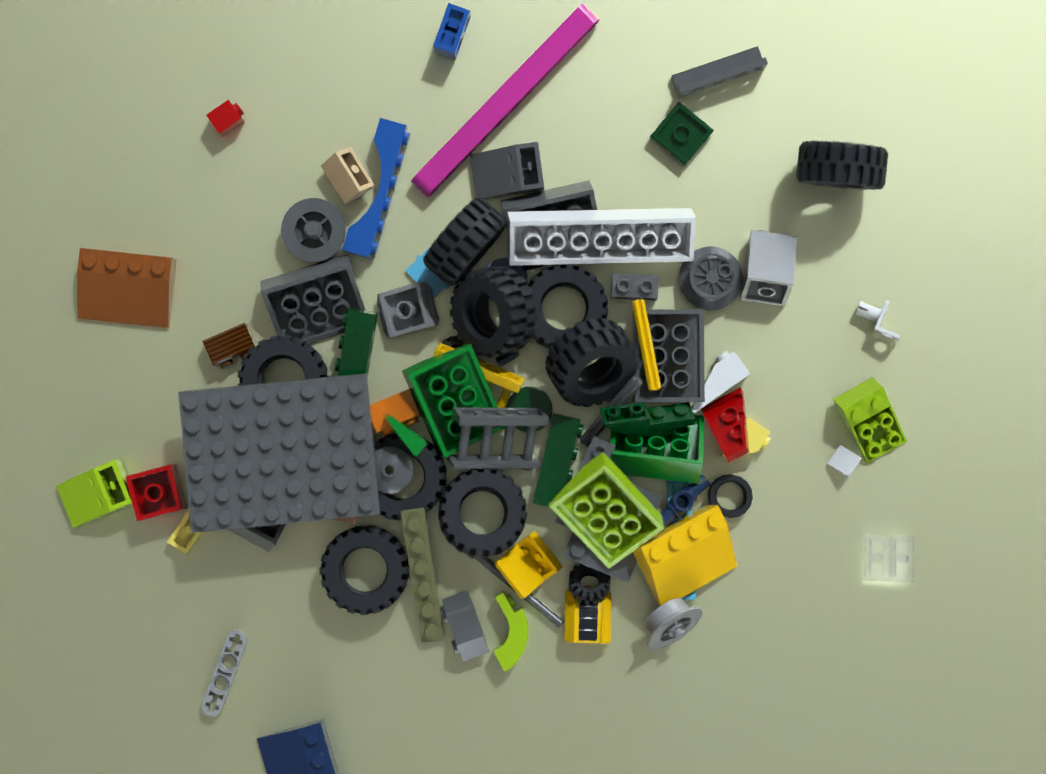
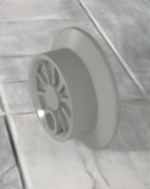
[645,598,703,650]

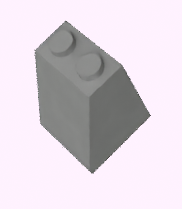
[740,230,797,306]

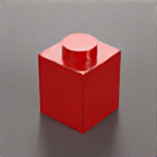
[206,99,245,137]

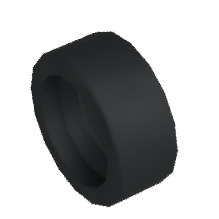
[708,474,753,518]

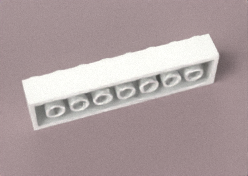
[507,208,696,265]

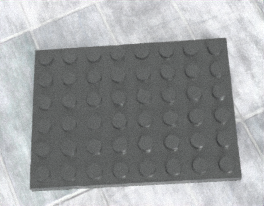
[178,374,380,533]

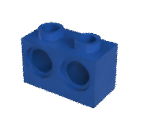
[433,3,471,59]

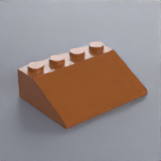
[77,248,177,328]

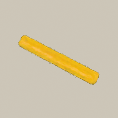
[632,299,661,391]

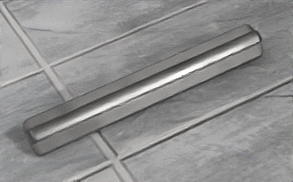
[580,375,643,447]

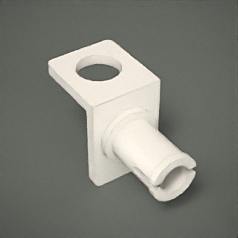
[856,301,901,341]

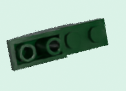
[599,402,695,436]

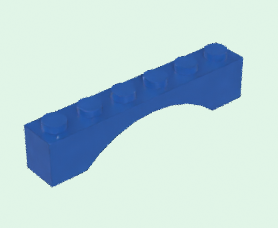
[342,118,410,260]

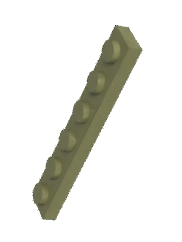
[401,508,445,643]

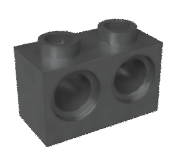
[610,274,659,301]

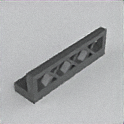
[671,46,768,98]

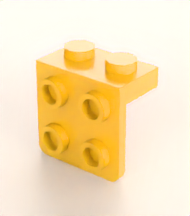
[495,531,563,599]

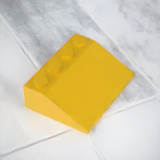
[633,505,737,607]

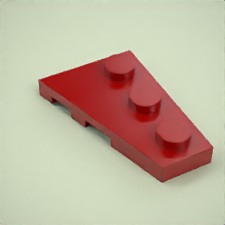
[701,387,749,463]

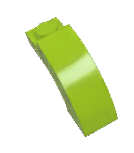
[493,591,528,671]

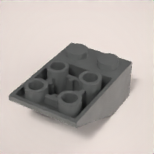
[470,142,544,199]

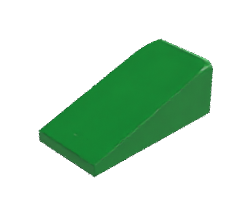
[385,413,426,457]

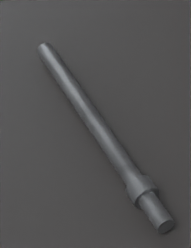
[465,553,564,628]

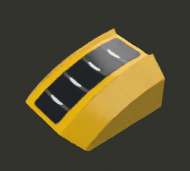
[564,586,611,644]

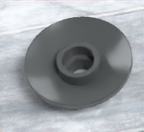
[375,447,413,493]

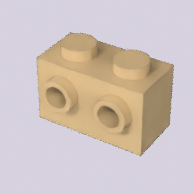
[321,147,375,204]

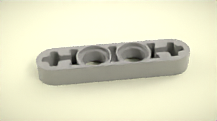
[202,629,248,717]

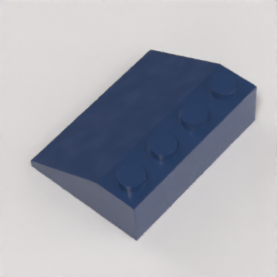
[257,719,339,774]

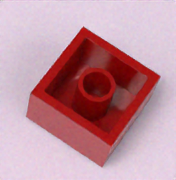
[125,464,187,521]

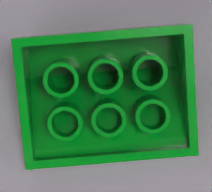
[402,344,506,458]
[609,414,704,484]

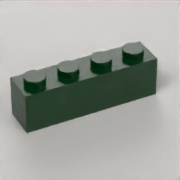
[335,308,378,378]
[533,413,584,507]

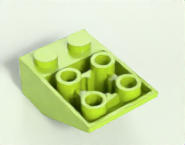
[833,377,907,464]
[56,459,132,528]

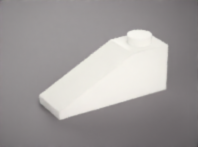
[691,351,750,414]

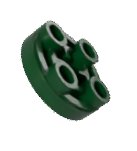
[507,387,553,432]

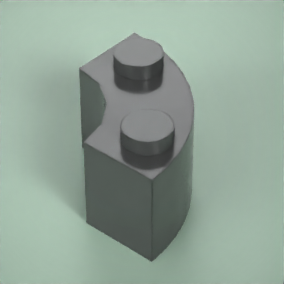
[440,590,489,661]

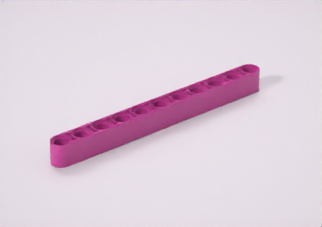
[411,4,600,198]

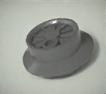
[281,198,346,262]
[679,246,743,310]

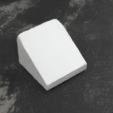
[827,445,861,477]

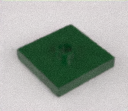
[649,102,714,166]

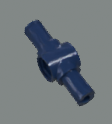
[660,474,710,532]

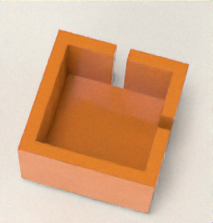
[370,389,421,436]

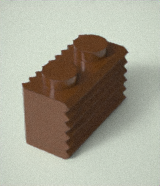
[203,323,257,369]

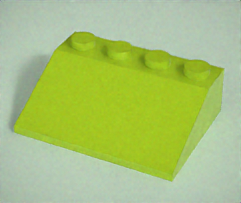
[549,452,664,568]

